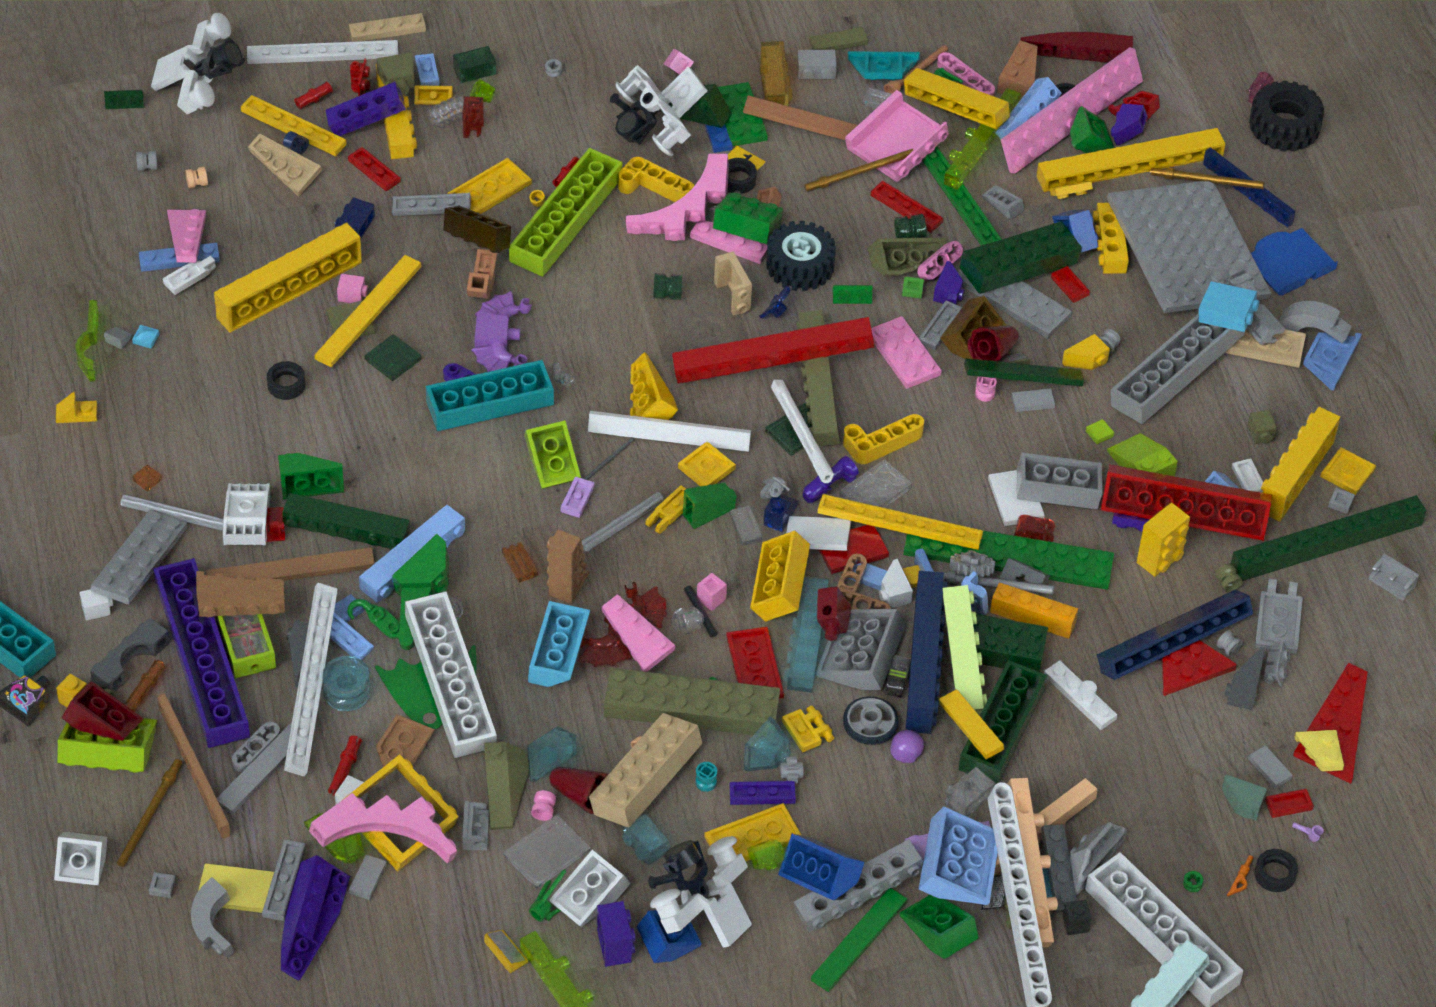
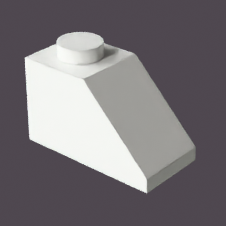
[879,559,913,608]

